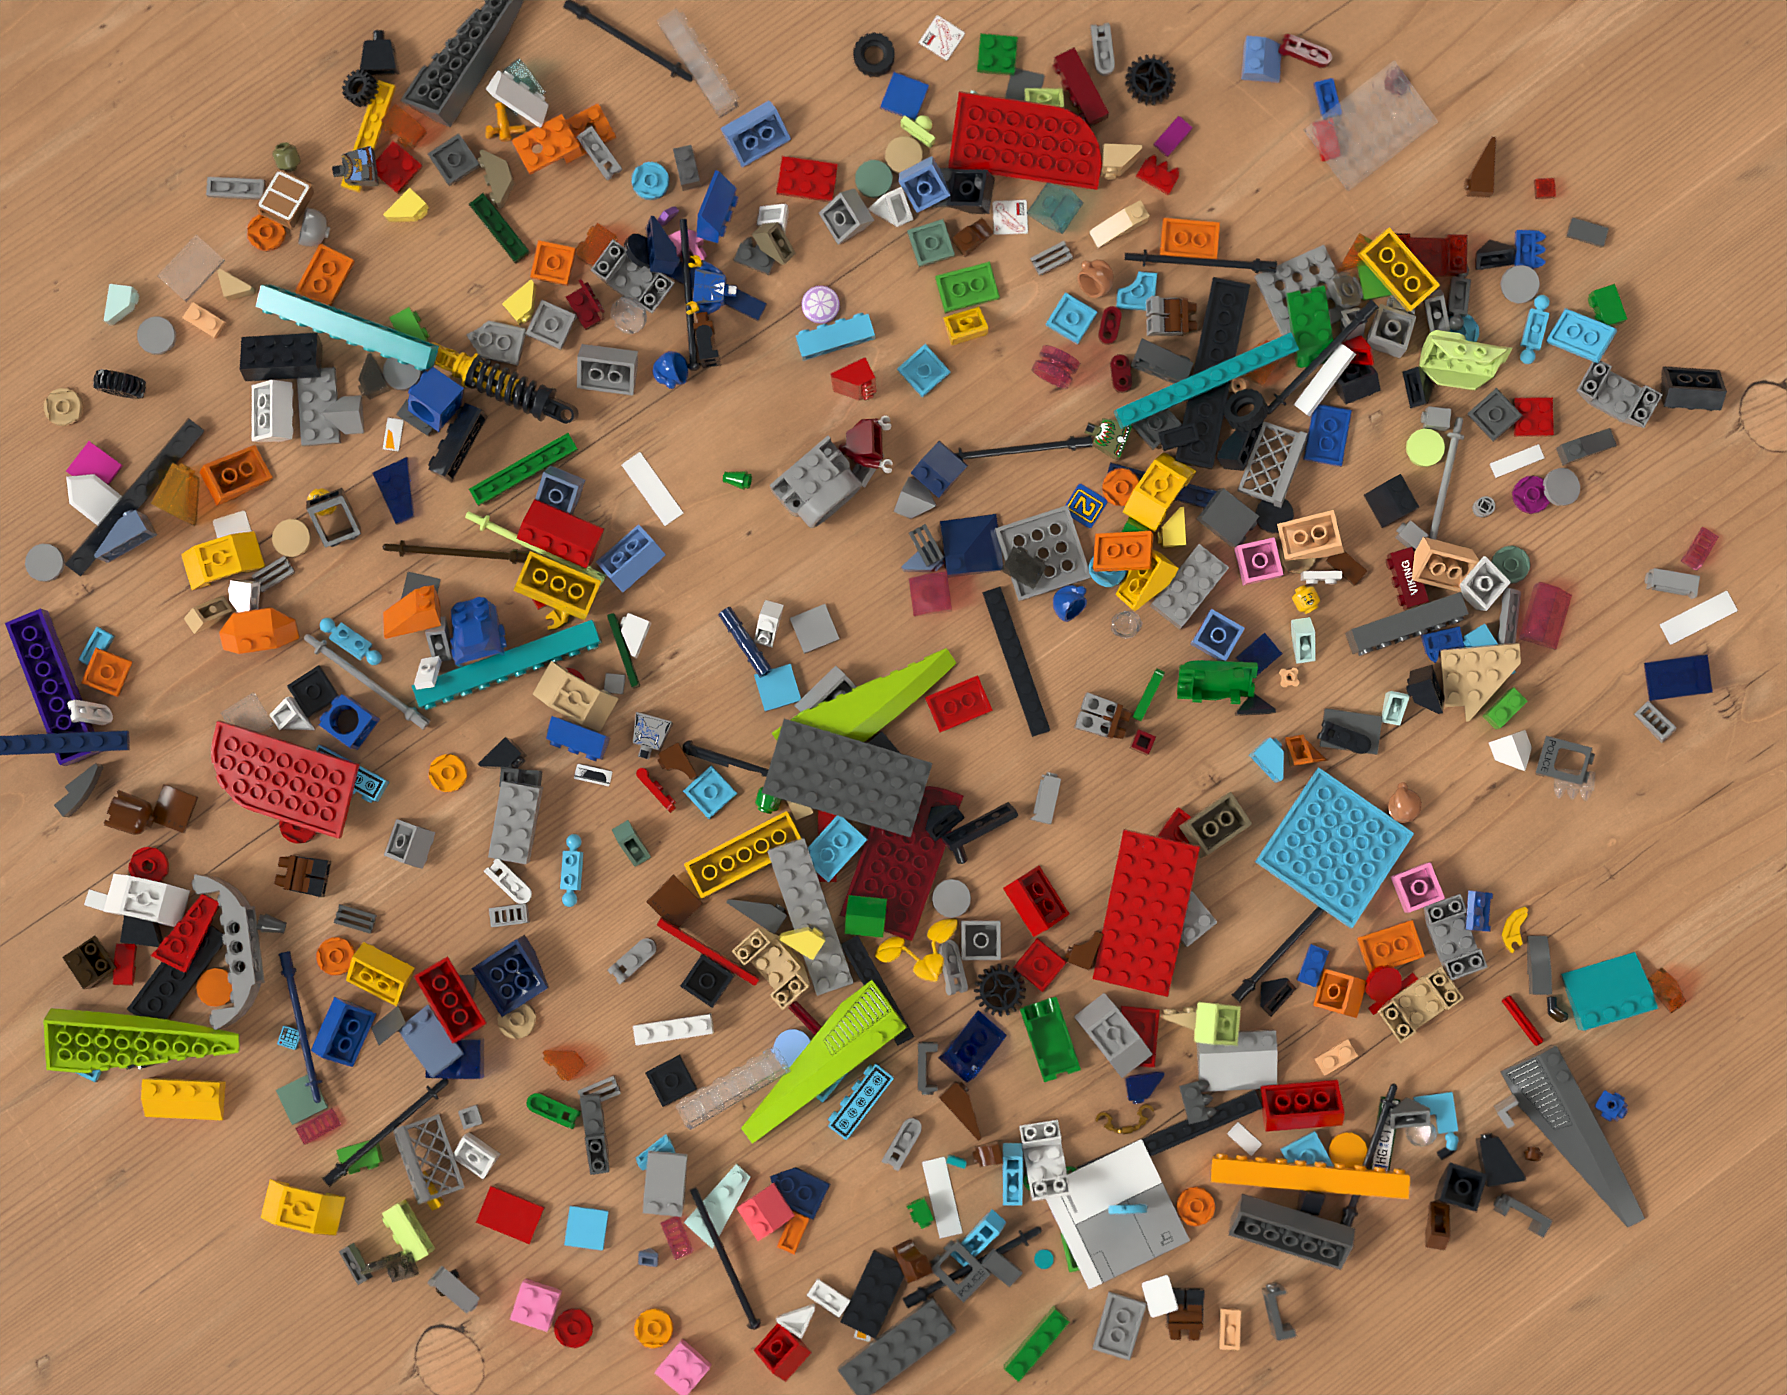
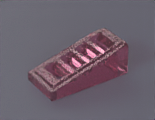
[1681,527,1719,571]
[296,1108,341,1145]
[660,1216,694,1260]

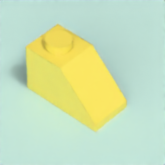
[383,188,429,222]
[502,280,536,325]
[1157,507,1186,548]
[779,927,825,960]

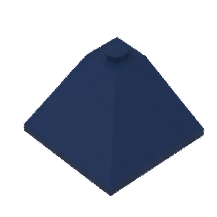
[940,514,1004,578]
[471,935,549,1017]

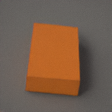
[777,1210,810,1255]

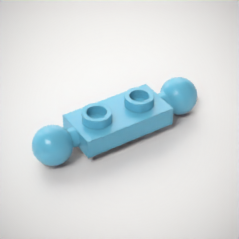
[1520,295,1550,364]
[320,618,382,665]
[560,834,583,907]

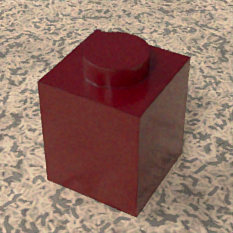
[1129,729,1156,756]

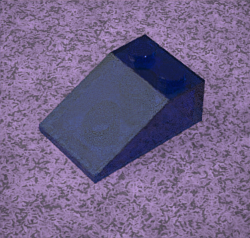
[1644,654,1713,701]
[938,1010,1007,1083]
[425,1039,484,1079]

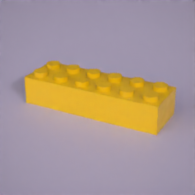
[684,811,802,899]

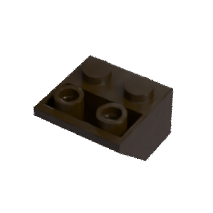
[62,935,117,989]

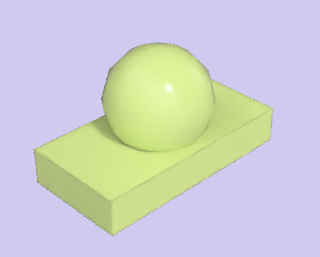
[901,115,935,148]

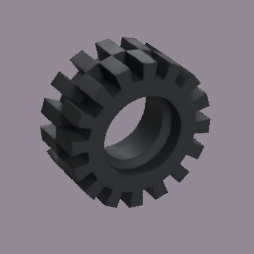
[342,69,379,107]

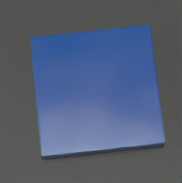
[880,72,929,121]

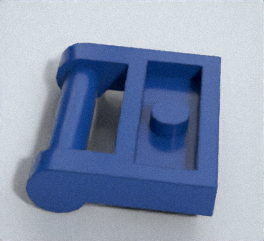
[1466,891,1493,932]

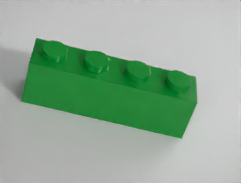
[1003,1306,1070,1382]

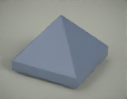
[638,1248,658,1267]

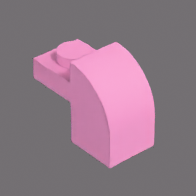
[668,230,707,261]

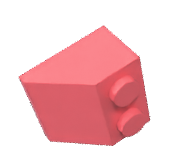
[737,1183,795,1241]

